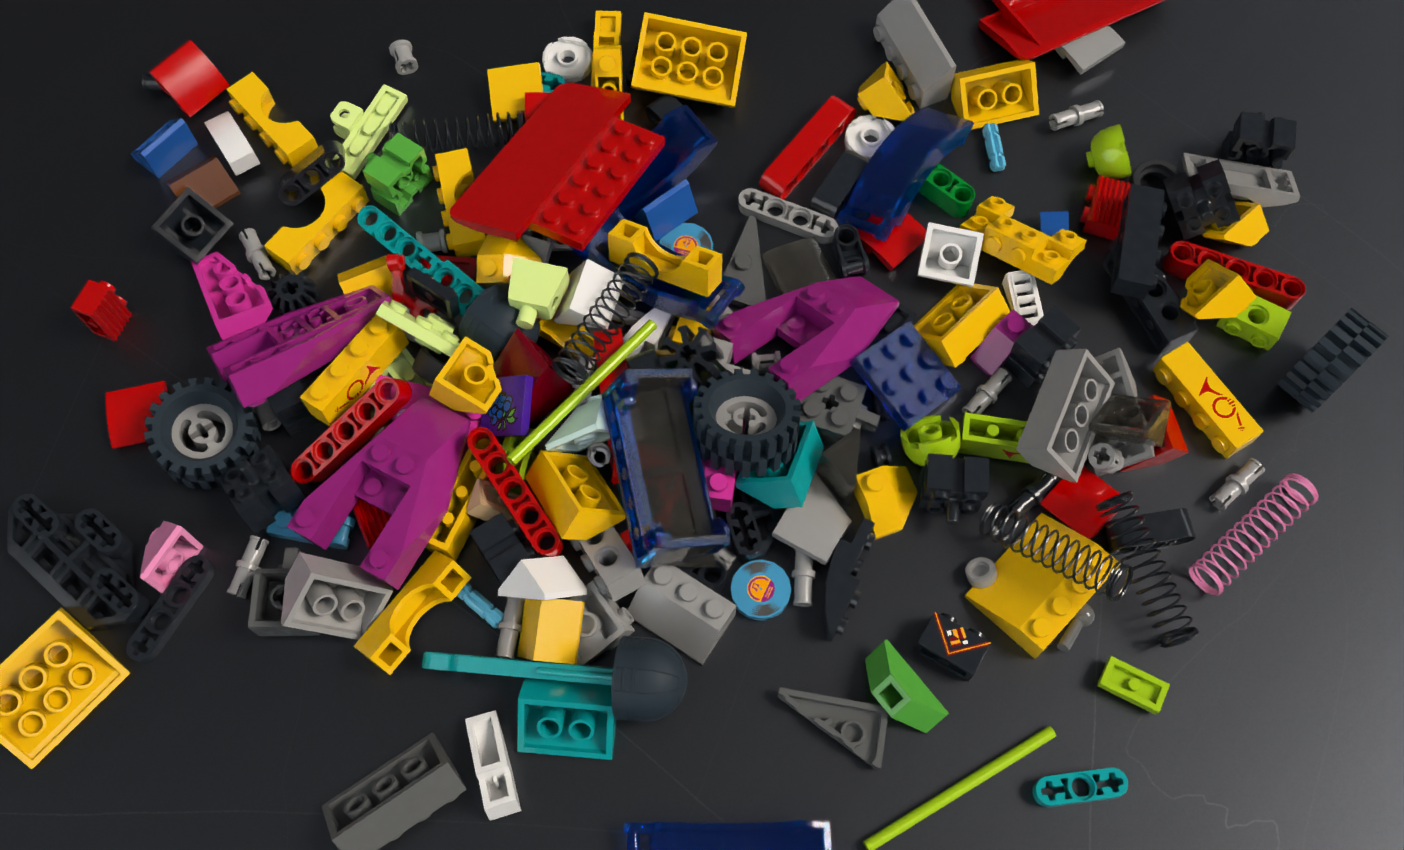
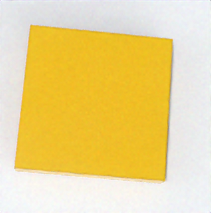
[487,62,543,123]

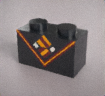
[914,612,991,682]

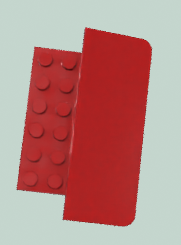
[978,0,1165,60]
[450,83,665,252]

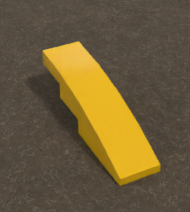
[591,11,622,87]

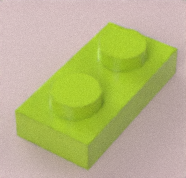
[1097,656,1170,715]

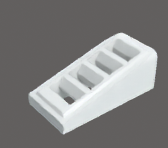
[1002,270,1044,326]

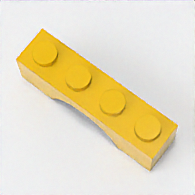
[227,72,318,168]
[432,148,486,257]
[264,171,369,275]
[608,219,722,297]
[354,550,472,675]

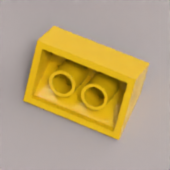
[950,59,1039,131]
[905,284,1010,368]
[525,450,627,541]

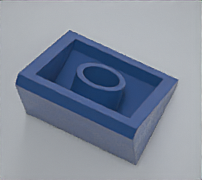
[130,118,198,178]
[631,179,698,242]

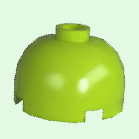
[1086,124,1132,180]
[900,415,961,467]

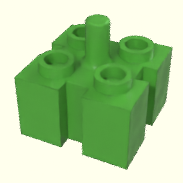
[362,133,433,216]

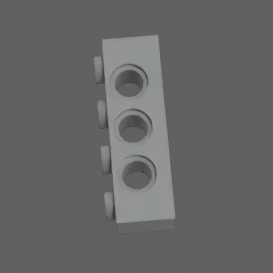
[569,526,646,602]

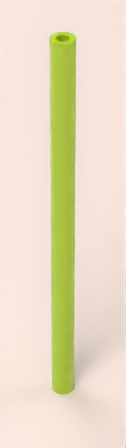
[506,319,657,466]
[863,726,1056,850]

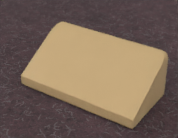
[467,478,526,527]

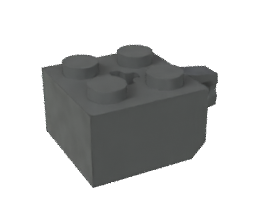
[800,376,880,448]
[248,548,321,636]

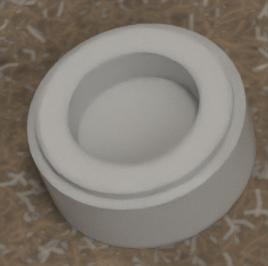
[965,557,997,588]

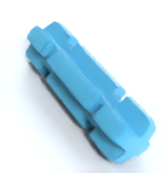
[982,123,1006,172]
[457,582,504,628]

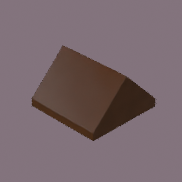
[166,155,241,209]

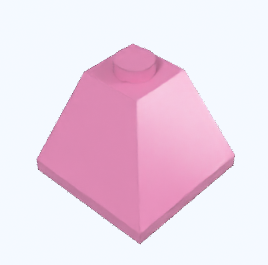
[140,521,204,594]

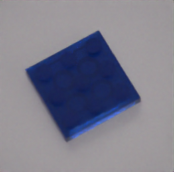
[850,321,962,432]

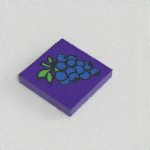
[480,375,534,438]

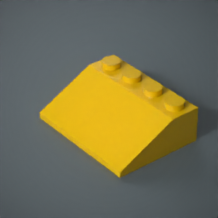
[631,12,747,108]
[964,513,1121,659]
[0,607,131,769]

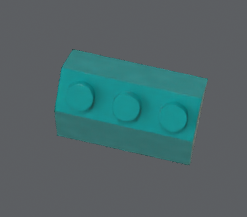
[735,420,824,509]
[517,678,617,760]

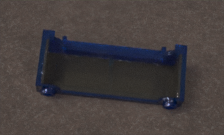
[601,368,730,568]

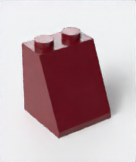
[493,328,574,428]

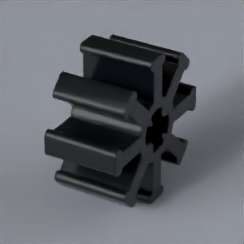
[659,325,724,390]

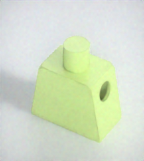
[508,257,570,329]

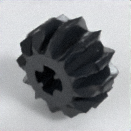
[268,270,319,315]

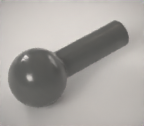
[1057,604,1095,653]

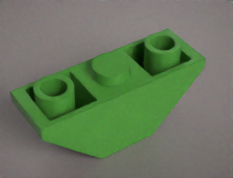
[865,639,949,733]

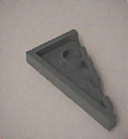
[715,215,766,308]
[778,687,888,770]

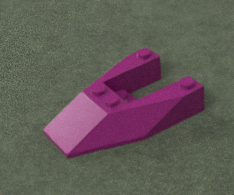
[712,276,899,401]
[206,285,391,408]
[287,396,471,590]

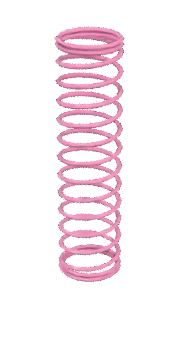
[1189,473,1319,596]

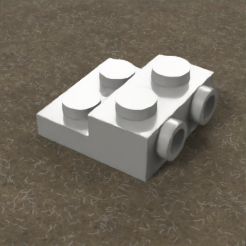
[569,580,635,665]

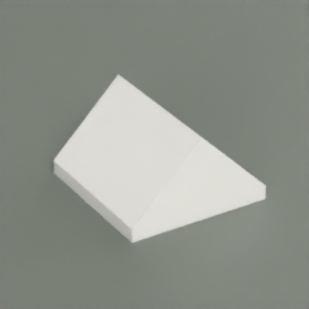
[917,222,984,287]
[554,259,623,329]
[498,556,587,600]

